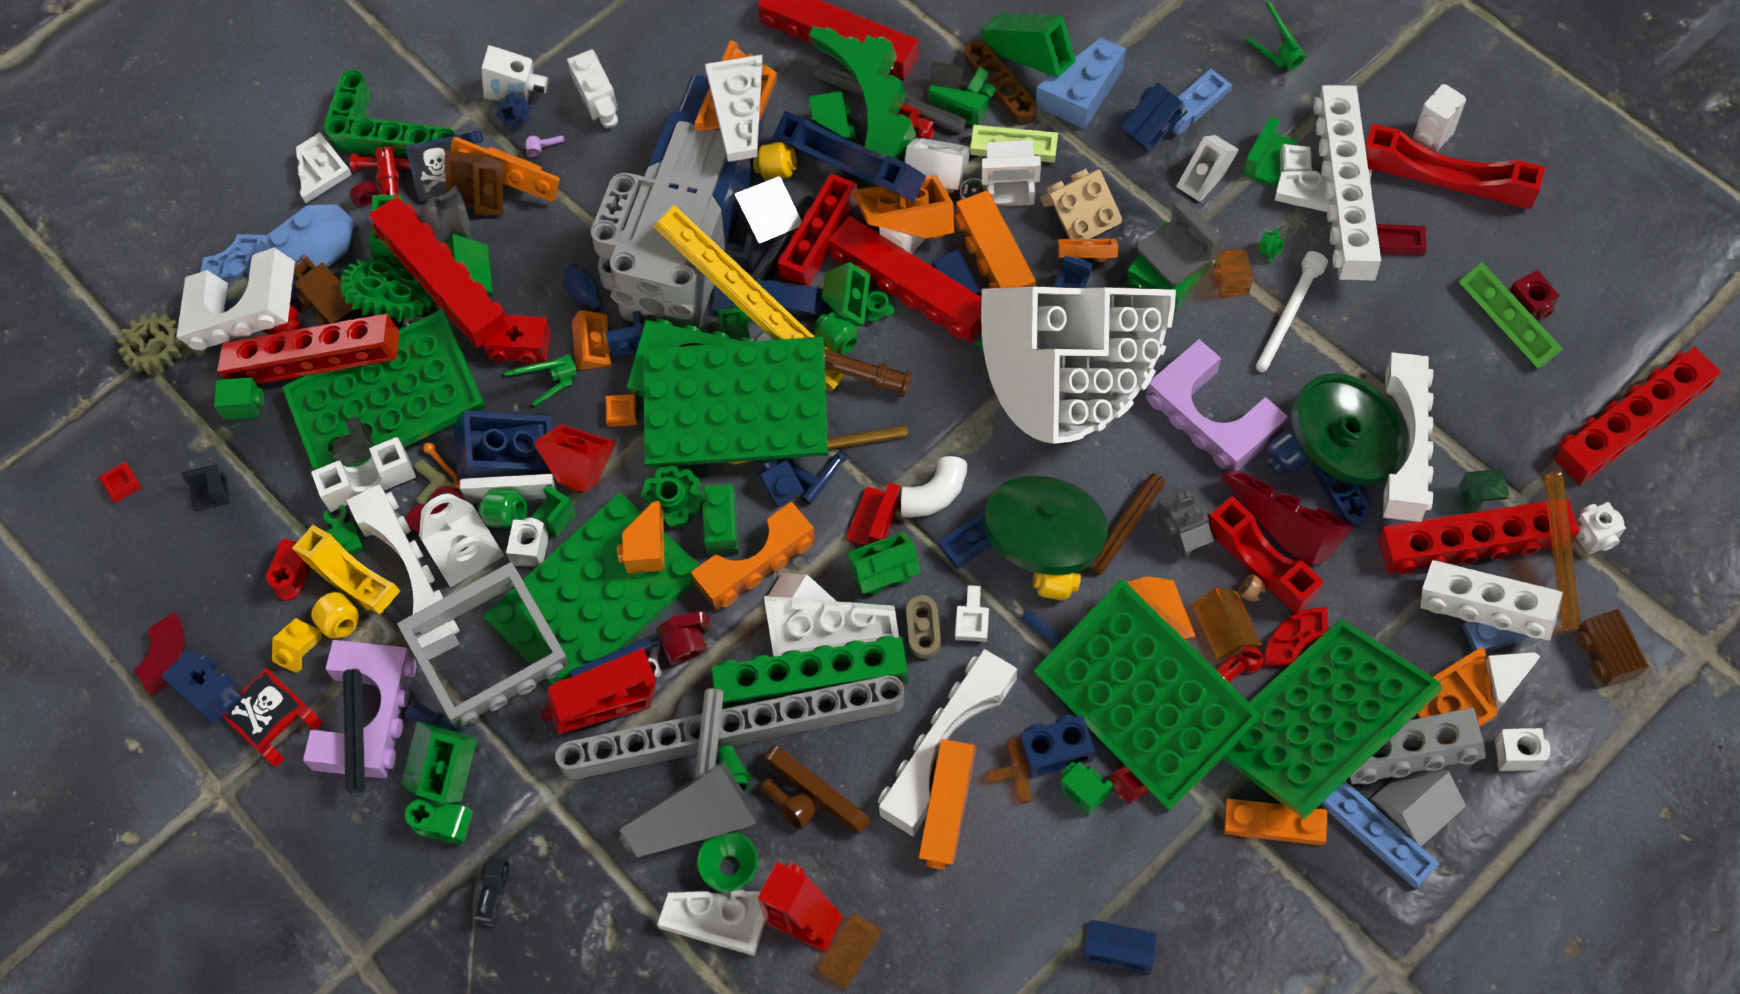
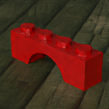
[1209,496,1325,614]

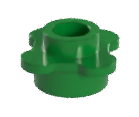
[1259,228,1284,263]
[866,292,894,322]

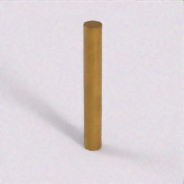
[828,425,908,450]

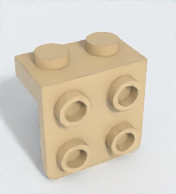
[1040,168,1122,239]

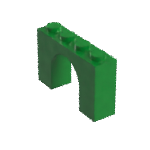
[627,319,756,398]

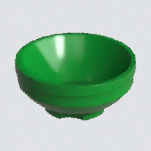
[697,831,758,893]

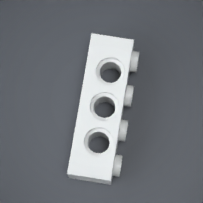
[1420,560,1563,641]

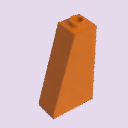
[919,739,977,870]

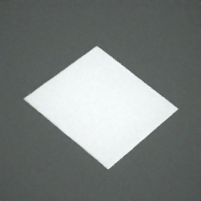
[735,176,802,243]

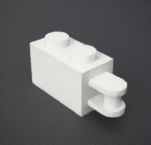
[567,49,618,128]

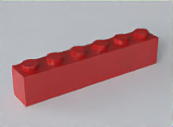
[757,0,919,81]
[368,196,506,348]
[829,216,982,343]

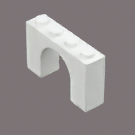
[176,248,295,350]

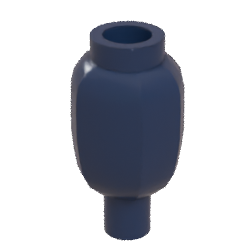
[563,263,603,312]

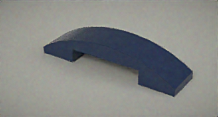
[712,280,830,321]

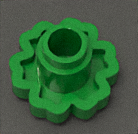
[641,465,703,528]

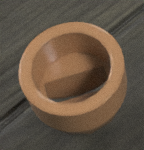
[1238,574,1266,602]

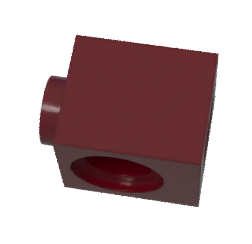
[1510,270,1560,321]

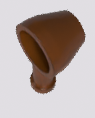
[760,778,818,830]

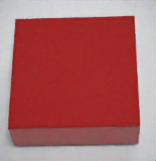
[99,461,142,503]

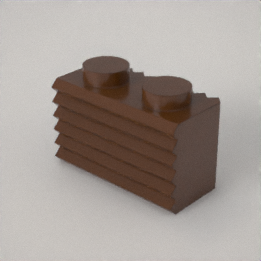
[1577,608,1649,687]

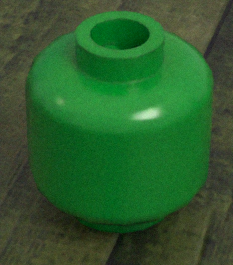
[814,312,858,355]
[479,489,527,529]

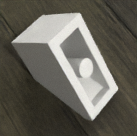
[1176,135,1239,202]

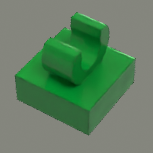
[965,67,996,100]

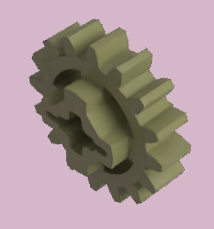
[118,313,186,375]

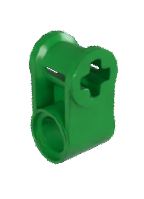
[405,800,473,844]

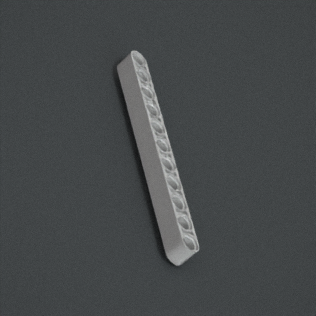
[555,676,905,779]

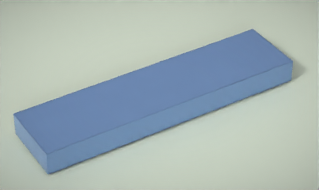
[1320,781,1440,889]

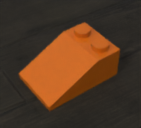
[853,175,954,238]

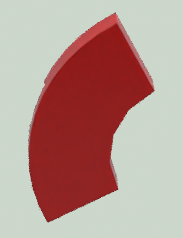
[1263,607,1328,668]

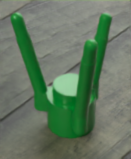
[1245,1,1306,70]
[503,354,577,407]

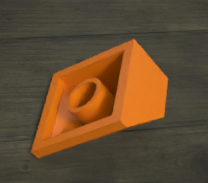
[1128,576,1195,641]

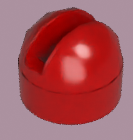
[1237,647,1264,675]

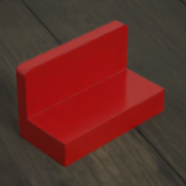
[847,482,901,546]

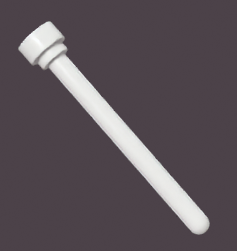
[1256,251,1328,372]

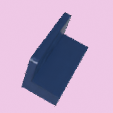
[1083,920,1157,974]

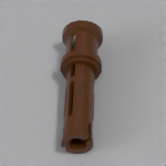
[825,349,912,397]

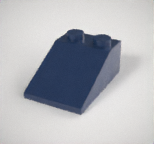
[454,410,553,481]

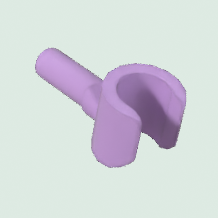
[526,136,564,158]

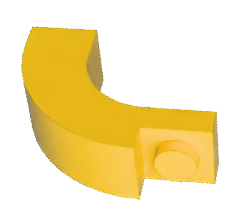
[292,525,400,615]

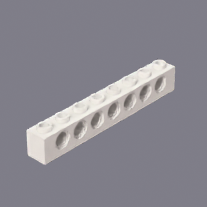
[1314,85,1381,280]

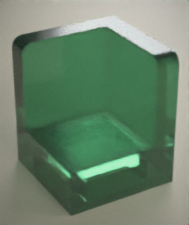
[1459,469,1509,513]

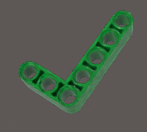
[324,70,456,158]

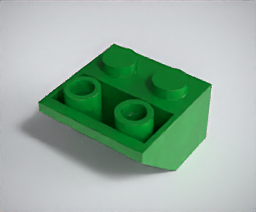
[401,721,478,804]

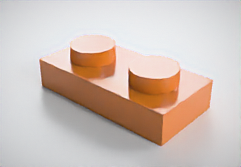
[1058,239,1118,262]

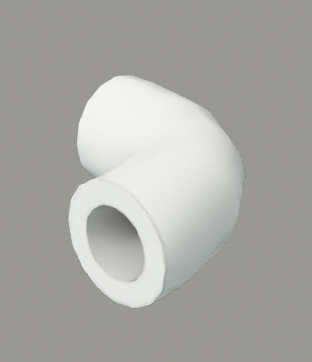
[901,456,967,518]

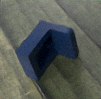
[1054,256,1092,288]
[606,311,646,357]
[756,459,804,506]

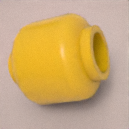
[753,142,797,181]
[1033,572,1081,601]
[311,592,359,639]

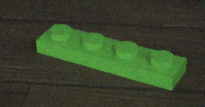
[1459,261,1563,369]

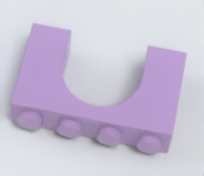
[1146,339,1288,472]
[303,640,416,779]

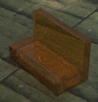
[1192,588,1261,660]

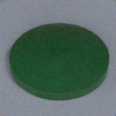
[1291,373,1408,485]
[983,476,1108,575]

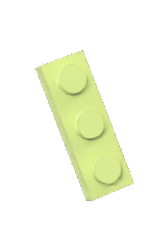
[970,125,1058,163]

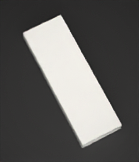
[460,474,557,503]

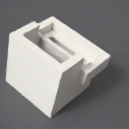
[982,140,1041,207]

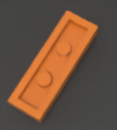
[1224,799,1327,846]

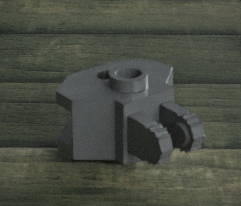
[1157,489,1214,557]

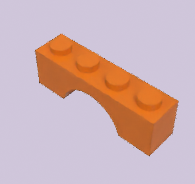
[691,501,816,611]

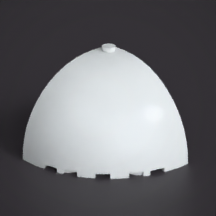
[981,287,1176,444]

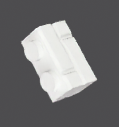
[1413,84,1466,152]

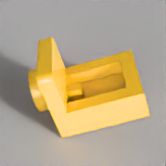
[272,618,322,673]

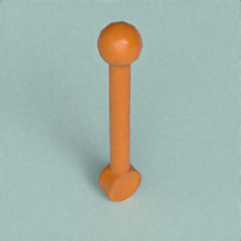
[423,442,460,489]

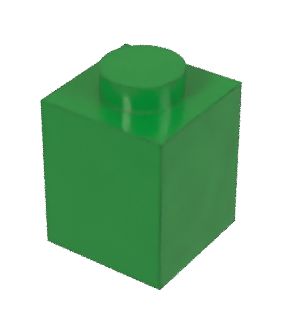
[214,377,264,420]

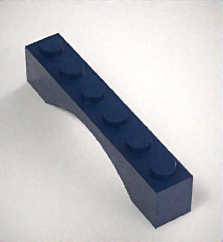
[773,111,926,202]

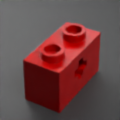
[483,315,551,364]

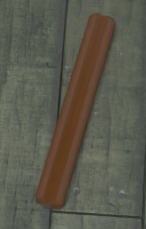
[1088,473,1165,575]

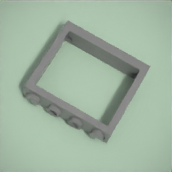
[397,562,569,728]

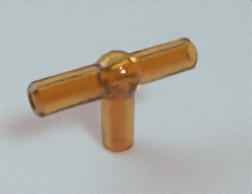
[987,738,1033,803]

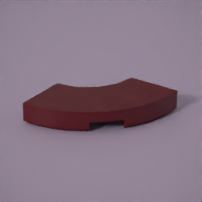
[134,612,186,697]

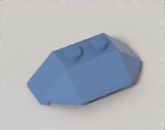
[247,204,356,288]

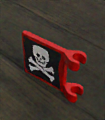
[222,668,323,767]

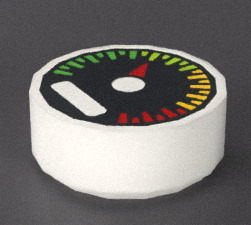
[960,178,988,200]

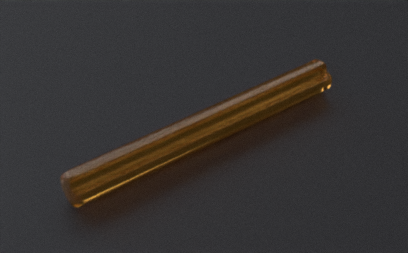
[1544,473,1581,631]

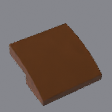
[445,151,504,215]

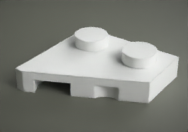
[296,133,352,203]

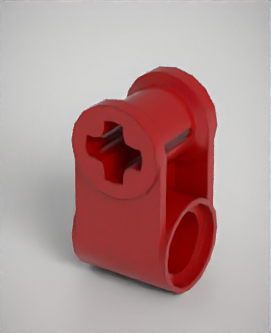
[266,538,312,601]

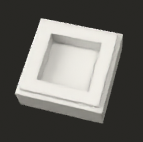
[1280,144,1312,173]

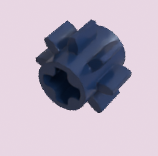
[496,92,532,129]

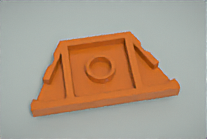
[695,40,777,131]
[1411,647,1497,745]

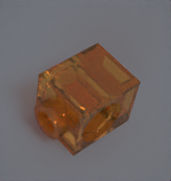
[1214,249,1253,298]

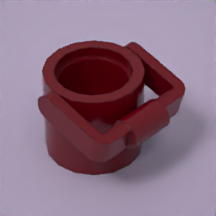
[656,612,711,665]

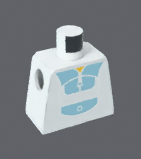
[482,45,548,102]

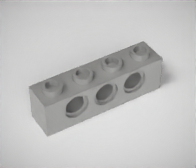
[1350,708,1486,784]

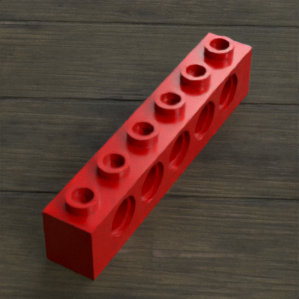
[217,314,400,384]
[1554,347,1721,486]
[1378,498,1580,574]

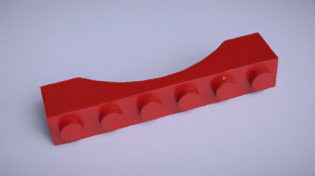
[1365,123,1545,210]

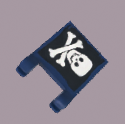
[406,130,484,202]

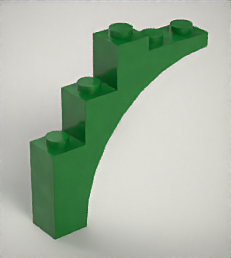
[809,26,916,187]

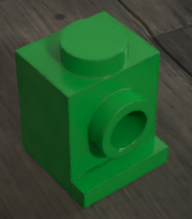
[1060,762,1113,817]

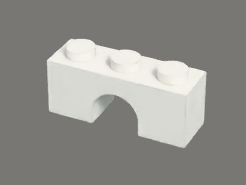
[311,437,416,512]

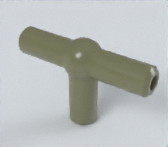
[415,459,464,505]

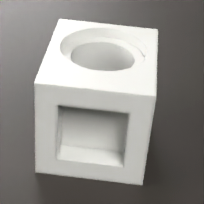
[506,518,549,568]
[1495,728,1550,771]

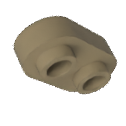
[906,595,941,659]

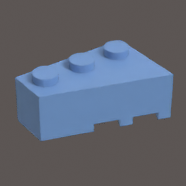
[1036,38,1126,129]

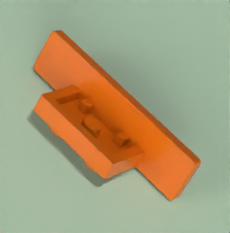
[450,137,560,202]

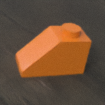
[617,501,665,574]

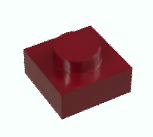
[1107,766,1150,804]

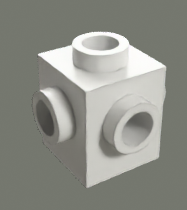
[1576,502,1626,555]

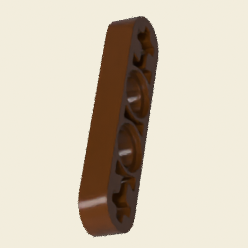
[964,40,1036,125]
[762,744,871,835]

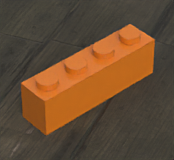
[954,190,1036,288]

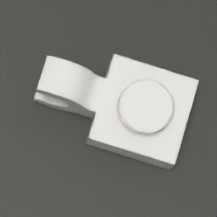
[955,585,989,642]

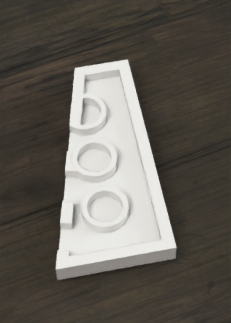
[705,55,763,162]
[764,596,899,657]

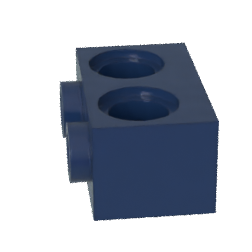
[1019,715,1095,779]

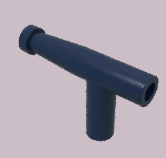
[791,452,847,505]

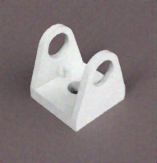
[419,494,504,588]

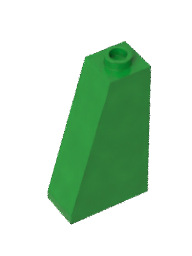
[979,13,1076,78]

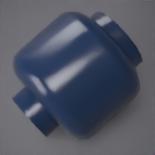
[1265,429,1310,475]

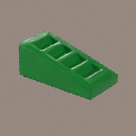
[929,85,988,126]

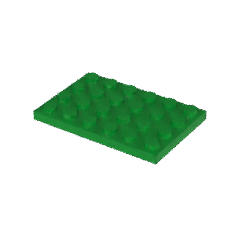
[282,309,486,470]
[644,337,829,468]
[483,492,700,685]
[1034,578,1264,810]
[1223,618,1442,819]

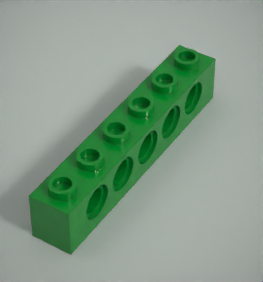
[712,635,909,710]

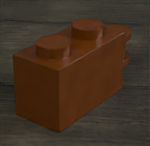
[293,254,362,325]

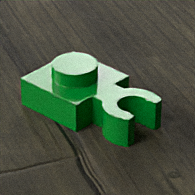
[323,505,365,556]

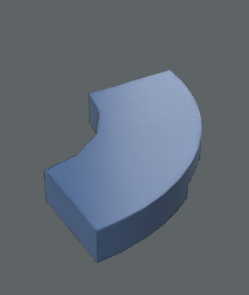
[200,234,265,282]

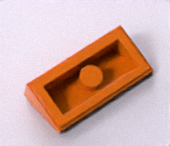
[572,310,611,370]

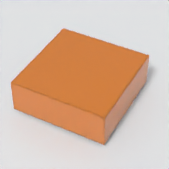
[605,394,637,427]

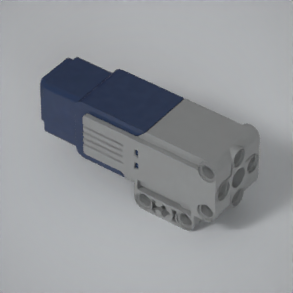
[591,74,765,328]

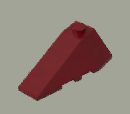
[1221,471,1354,566]

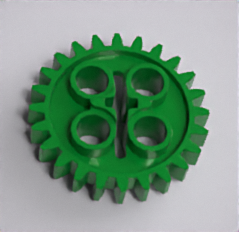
[340,255,436,322]

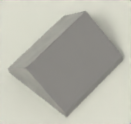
[1370,769,1466,847]

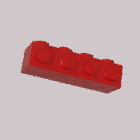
[777,173,858,286]

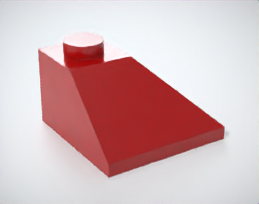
[535,424,616,492]

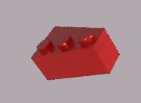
[546,648,656,734]
[757,861,844,953]

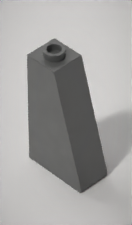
[619,761,759,857]

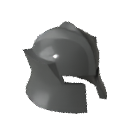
[418,186,471,243]

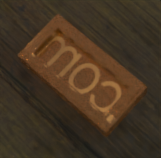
[818,913,882,990]

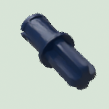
[405,701,467,735]

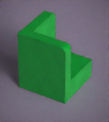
[532,484,576,538]

